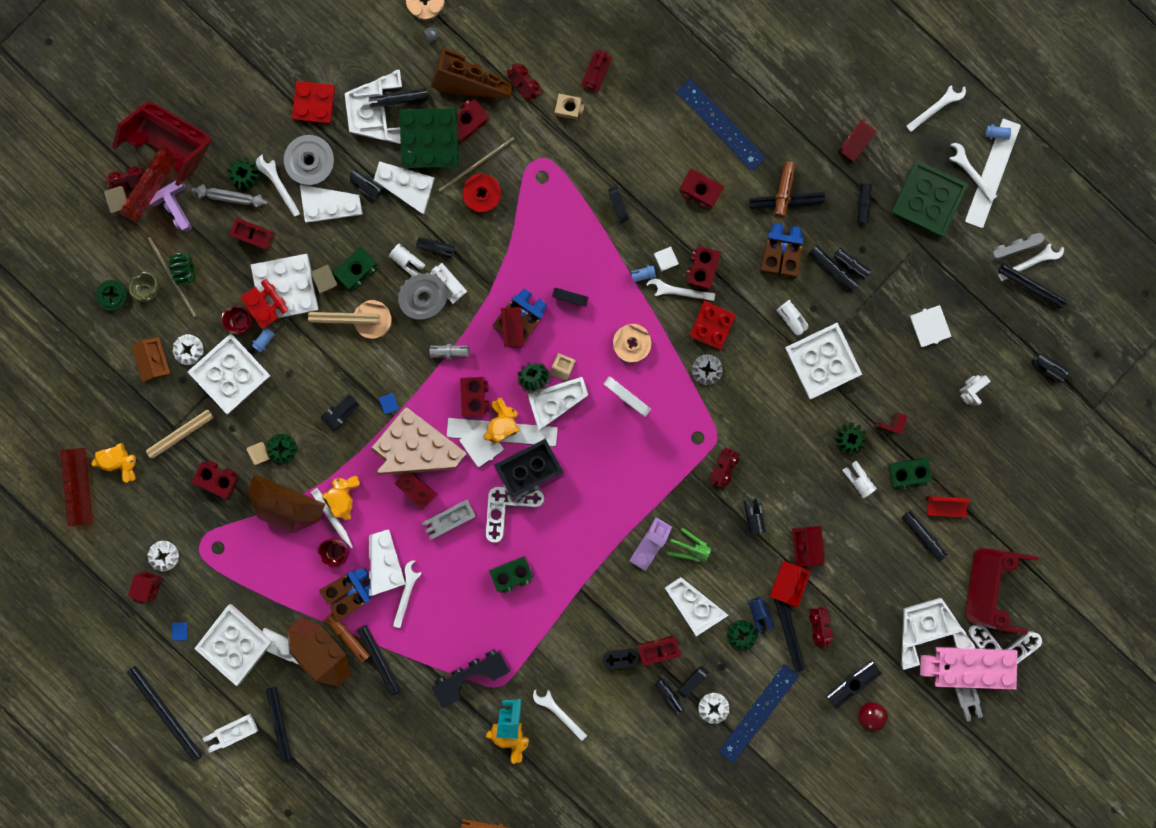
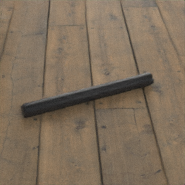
[127,666,202,762]

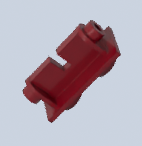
[581,50,612,93]
[507,63,543,102]
[104,166,147,190]
[710,447,740,489]
[809,606,833,647]

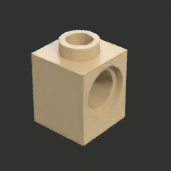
[555,94,584,120]

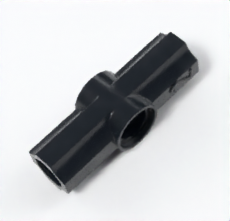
[826,660,882,709]

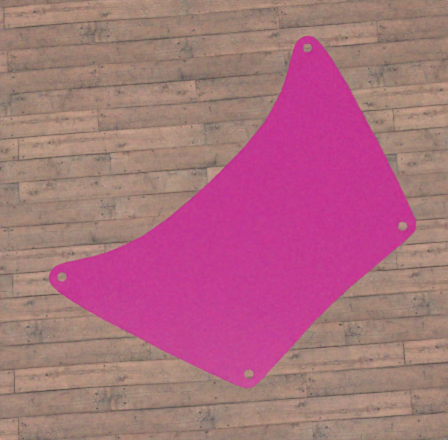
[199,158,717,688]

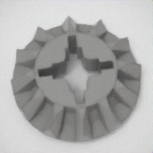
[692,355,723,385]

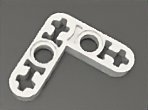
[603,376,652,417]
[486,487,544,542]
[969,624,1042,664]

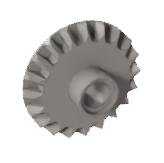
[284,135,334,185]
[398,273,447,319]

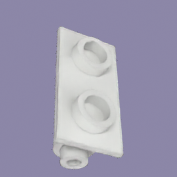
[430,263,467,304]

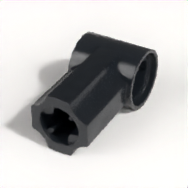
[321,393,360,432]

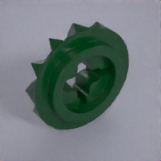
[96,280,127,311]
[266,434,297,464]
[727,620,758,651]

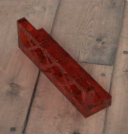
[119,145,177,222]
[60,448,93,526]

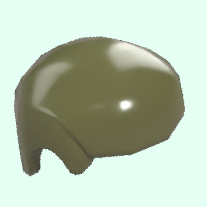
[129,272,159,303]

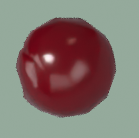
[221,306,253,335]
[317,538,349,567]
[858,702,888,732]

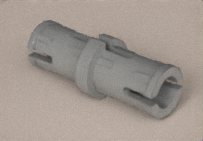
[430,344,470,359]

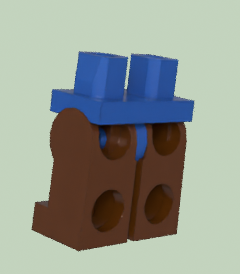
[760,223,803,279]
[492,288,547,348]
[319,567,374,622]

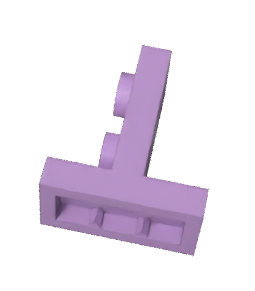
[146,181,193,232]
[629,517,672,571]

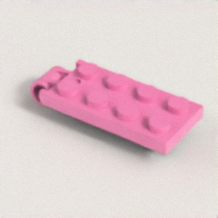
[920,647,1018,689]

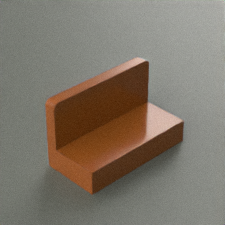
[132,337,170,382]

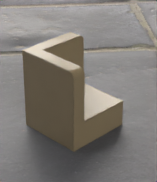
[104,186,134,215]
[311,265,337,294]

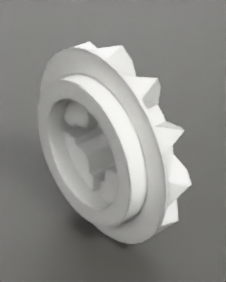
[172,334,204,365]
[147,541,179,571]
[699,693,729,724]

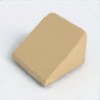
[550,353,576,382]
[246,442,270,465]

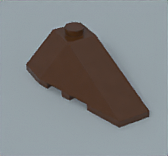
[431,47,512,98]

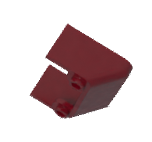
[112,102,211,186]
[965,547,1039,634]

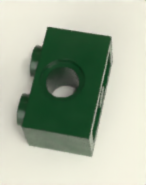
[333,246,379,290]

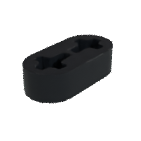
[607,186,629,223]
[551,287,589,307]
[603,648,639,669]
[677,665,709,698]

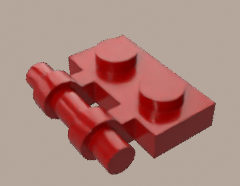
[240,279,289,329]

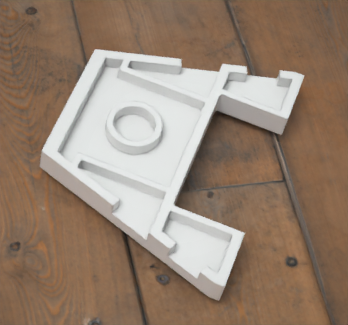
[345,70,402,144]
[901,598,975,670]

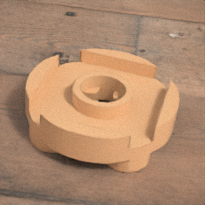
[406,0,445,20]
[354,300,392,339]
[613,324,651,362]

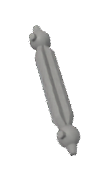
[192,184,267,209]

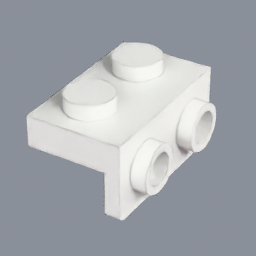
[959,375,991,405]

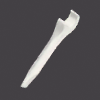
[906,85,966,132]
[949,143,997,201]
[256,155,300,217]
[999,244,1064,281]
[647,279,715,301]
[311,488,353,548]
[393,560,422,628]
[533,690,587,741]

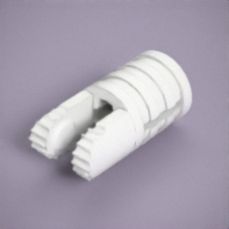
[389,243,425,276]
[776,299,808,335]
[843,461,877,498]

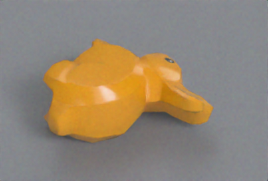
[483,398,520,444]
[91,443,136,483]
[322,476,360,521]
[486,723,529,764]

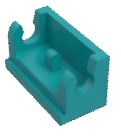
[496,699,521,739]

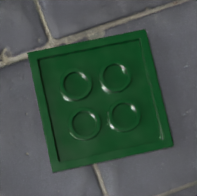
[399,108,459,168]
[891,160,969,237]

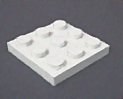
[251,254,319,318]
[785,323,862,399]
[188,333,270,415]
[194,604,273,686]

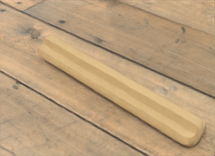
[308,312,381,324]
[146,410,213,458]

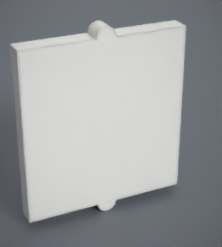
[910,305,952,347]
[459,422,504,467]

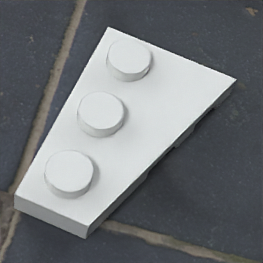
[374,161,435,215]
[300,185,363,223]
[528,377,588,430]
[369,529,405,596]
[665,577,729,636]

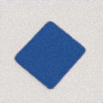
[379,393,399,414]
[172,622,187,640]

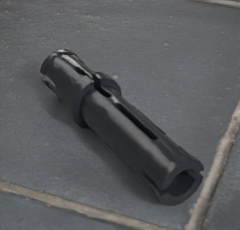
[369,88,428,109]
[808,245,859,293]
[901,510,948,562]

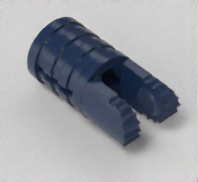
[747,596,775,634]

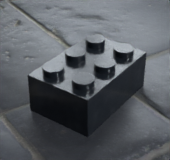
[494,438,564,503]

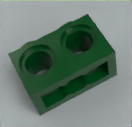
[887,458,932,490]
[489,555,534,593]

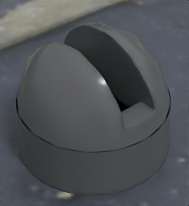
[423,27,439,44]

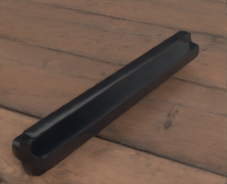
[749,192,825,209]
[998,263,1067,308]
[775,599,805,672]
[357,625,400,696]
[266,686,292,762]

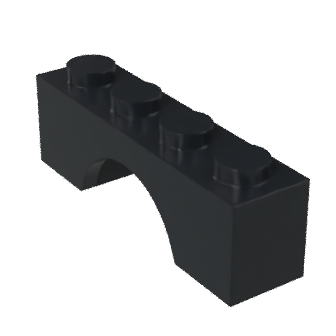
[432,648,511,708]

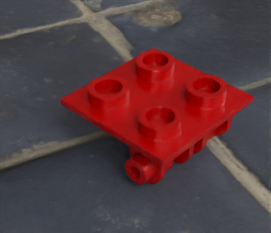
[690,300,736,350]

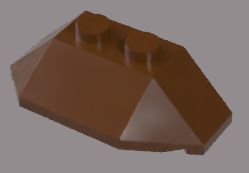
[248,474,325,533]
[287,618,351,688]

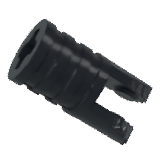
[350,170,384,201]
[1032,354,1069,384]
[743,498,766,535]

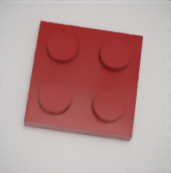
[292,81,335,124]

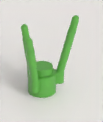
[666,528,711,562]

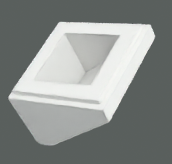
[654,247,679,272]

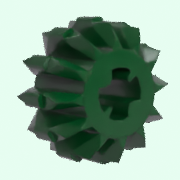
[227,157,260,190]
[169,253,196,285]
[518,361,550,394]
[834,422,868,455]

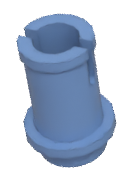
[986,124,1011,140]
[631,265,656,283]
[252,328,275,352]

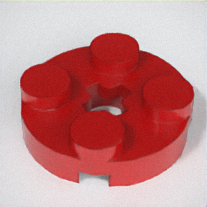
[463,174,501,213]

